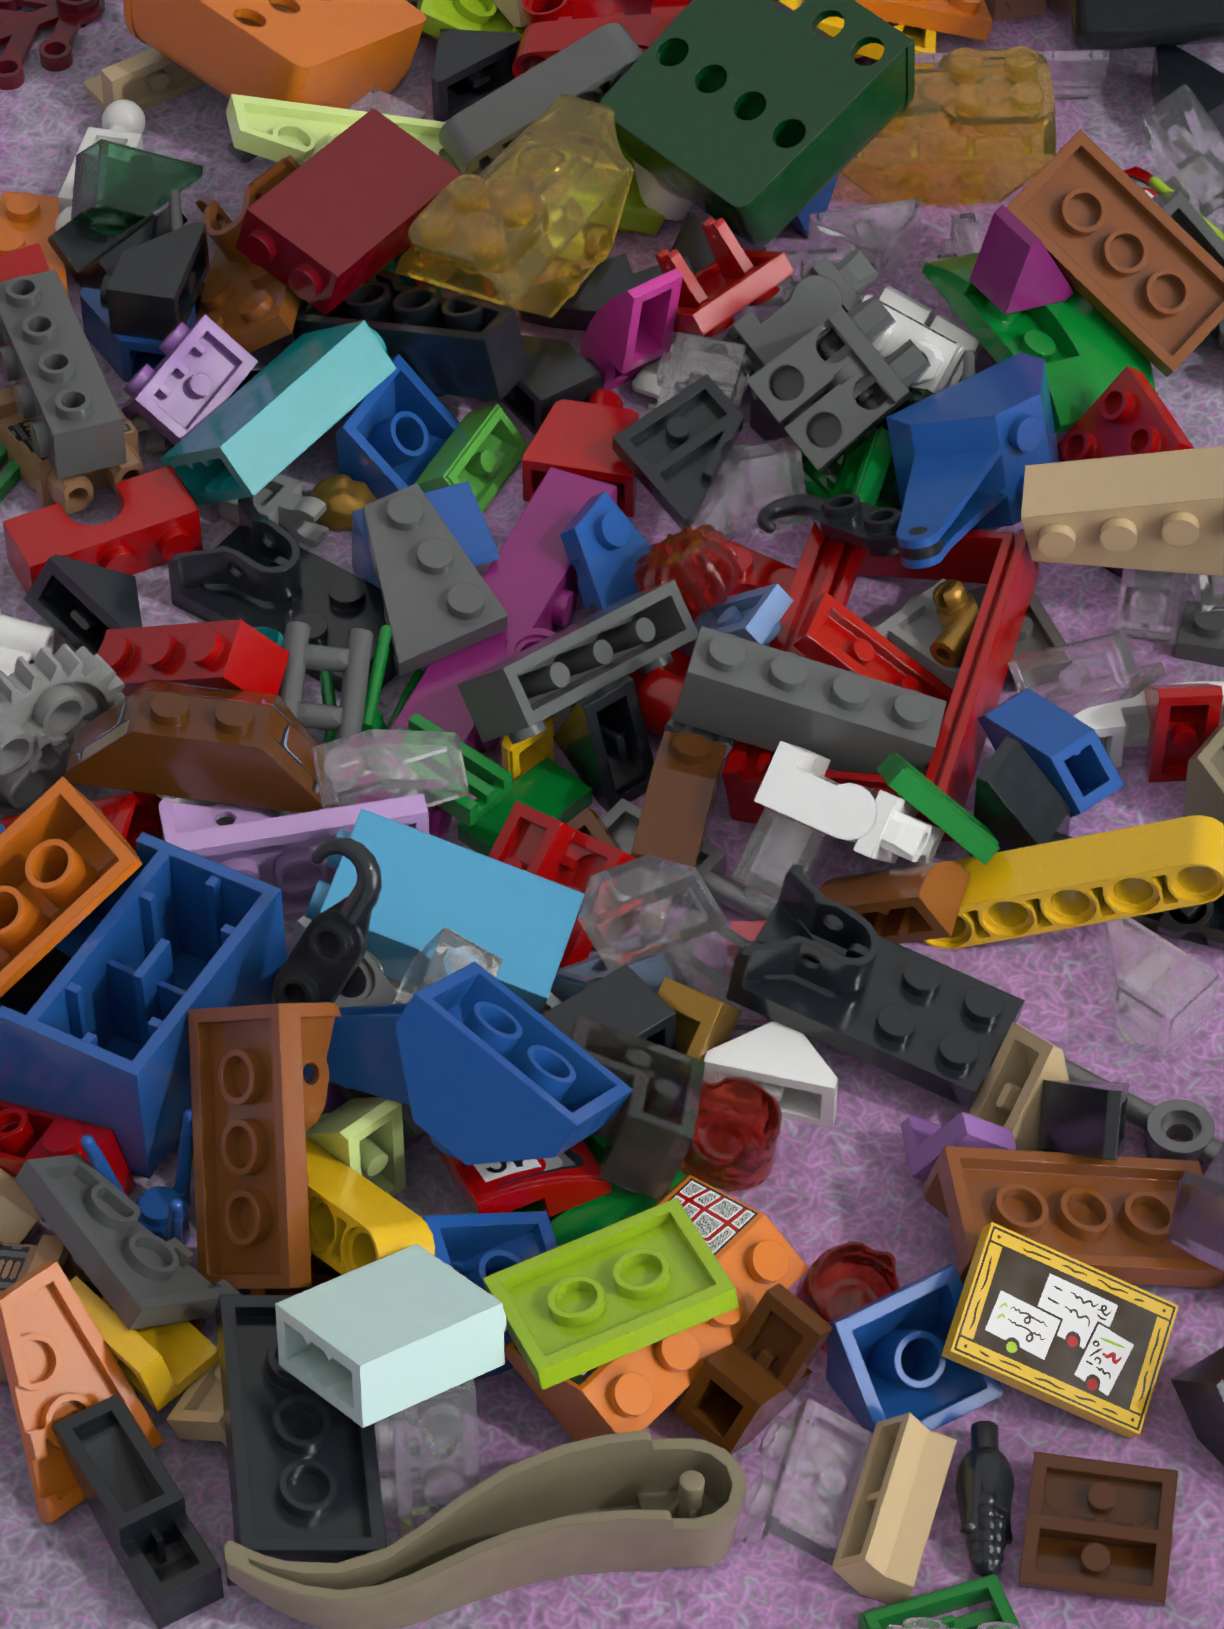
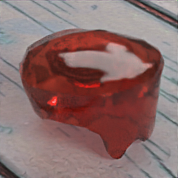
[673,1077,782,1192]
[795,1241,900,1352]

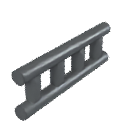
[270,621,373,817]

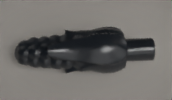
[956,1421,1014,1577]

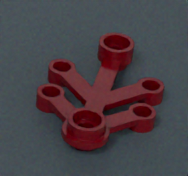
[0,0,105,90]

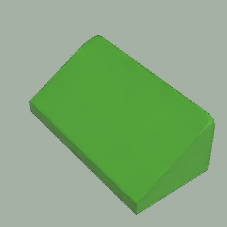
[415,403,529,513]

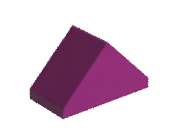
[969,204,1074,314]

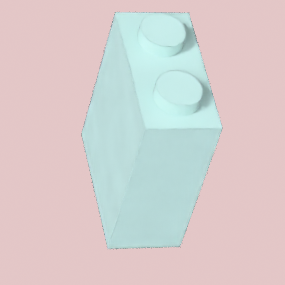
[275,1244,507,1428]

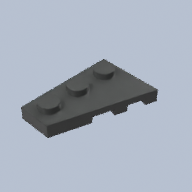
[363,483,508,678]
[15,1154,242,1330]

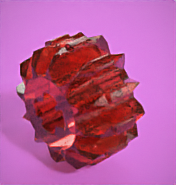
[633,524,742,618]

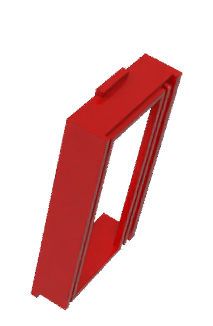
[722,522,1039,842]

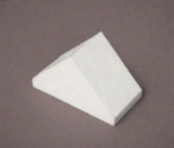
[702,1021,838,1128]

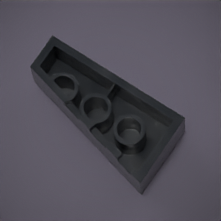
[292,270,530,402]

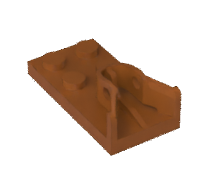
[1006,129,1224,377]
[194,155,301,353]
[188,1002,341,1289]
[922,1146,1224,1289]

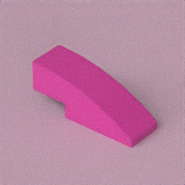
[579,268,683,390]

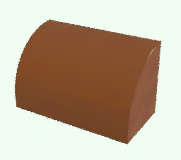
[818,861,970,944]

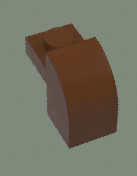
[674,1283,834,1455]

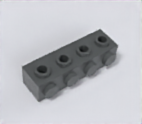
[0,269,127,480]
[457,579,699,744]
[672,626,947,775]

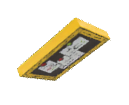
[941,1222,1179,1438]

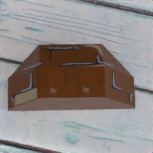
[65,679,332,813]

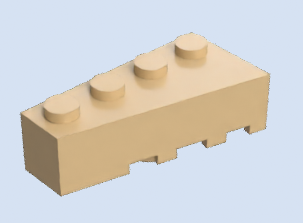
[1021,446,1224,576]

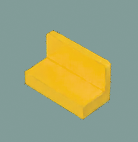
[69,1276,219,1412]

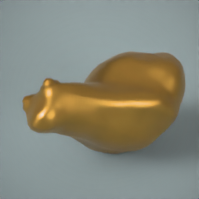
[311,474,378,532]

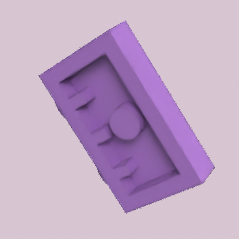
[121,314,258,445]

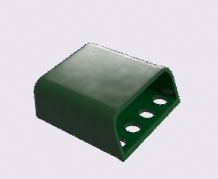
[599,0,915,247]

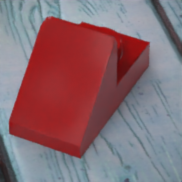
[1144,683,1223,783]

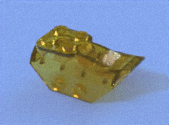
[840,46,1056,206]
[395,93,635,318]

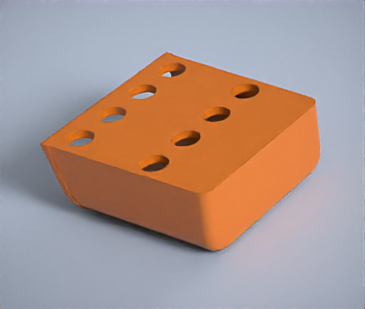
[123,0,427,110]

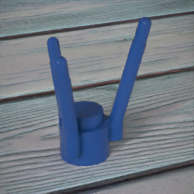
[80,1109,193,1245]

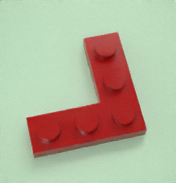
[792,592,953,776]

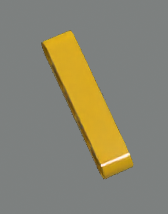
[923,815,1224,949]
[192,1136,435,1275]

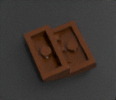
[1018,1451,1178,1606]

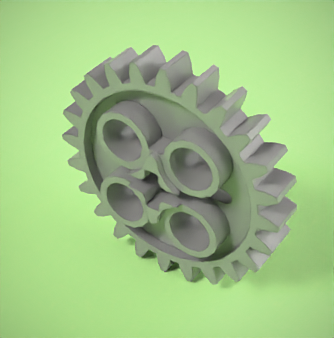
[0,644,126,820]

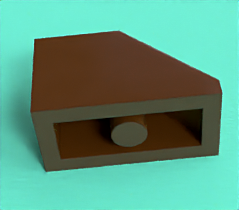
[631,731,727,878]

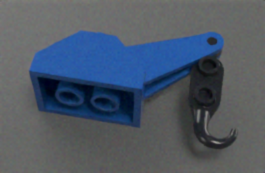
[756,352,1059,569]
[273,837,633,1165]

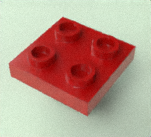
[655,217,795,338]
[1057,366,1194,462]

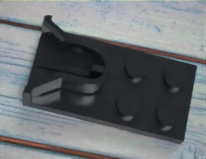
[168,497,397,692]
[726,864,1025,1109]
[215,1294,387,1586]

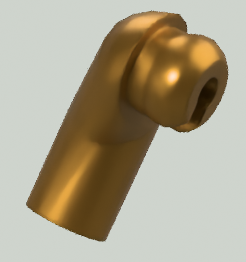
[930,579,979,667]

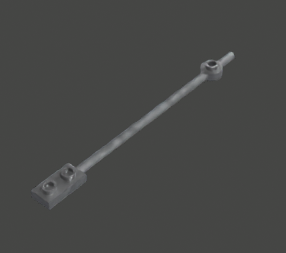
[601,798,1224,1173]

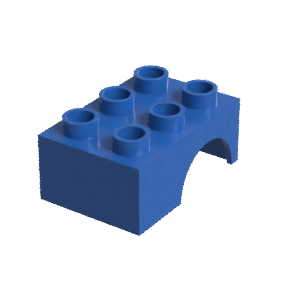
[0,823,287,1179]

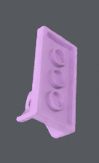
[159,794,429,921]

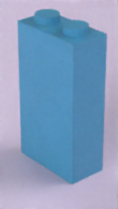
[305,808,585,1012]

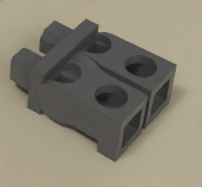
[721,248,879,377]
[745,296,931,474]

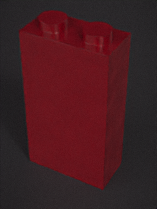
[236,108,463,315]

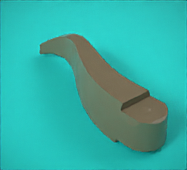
[224,1430,747,1629]

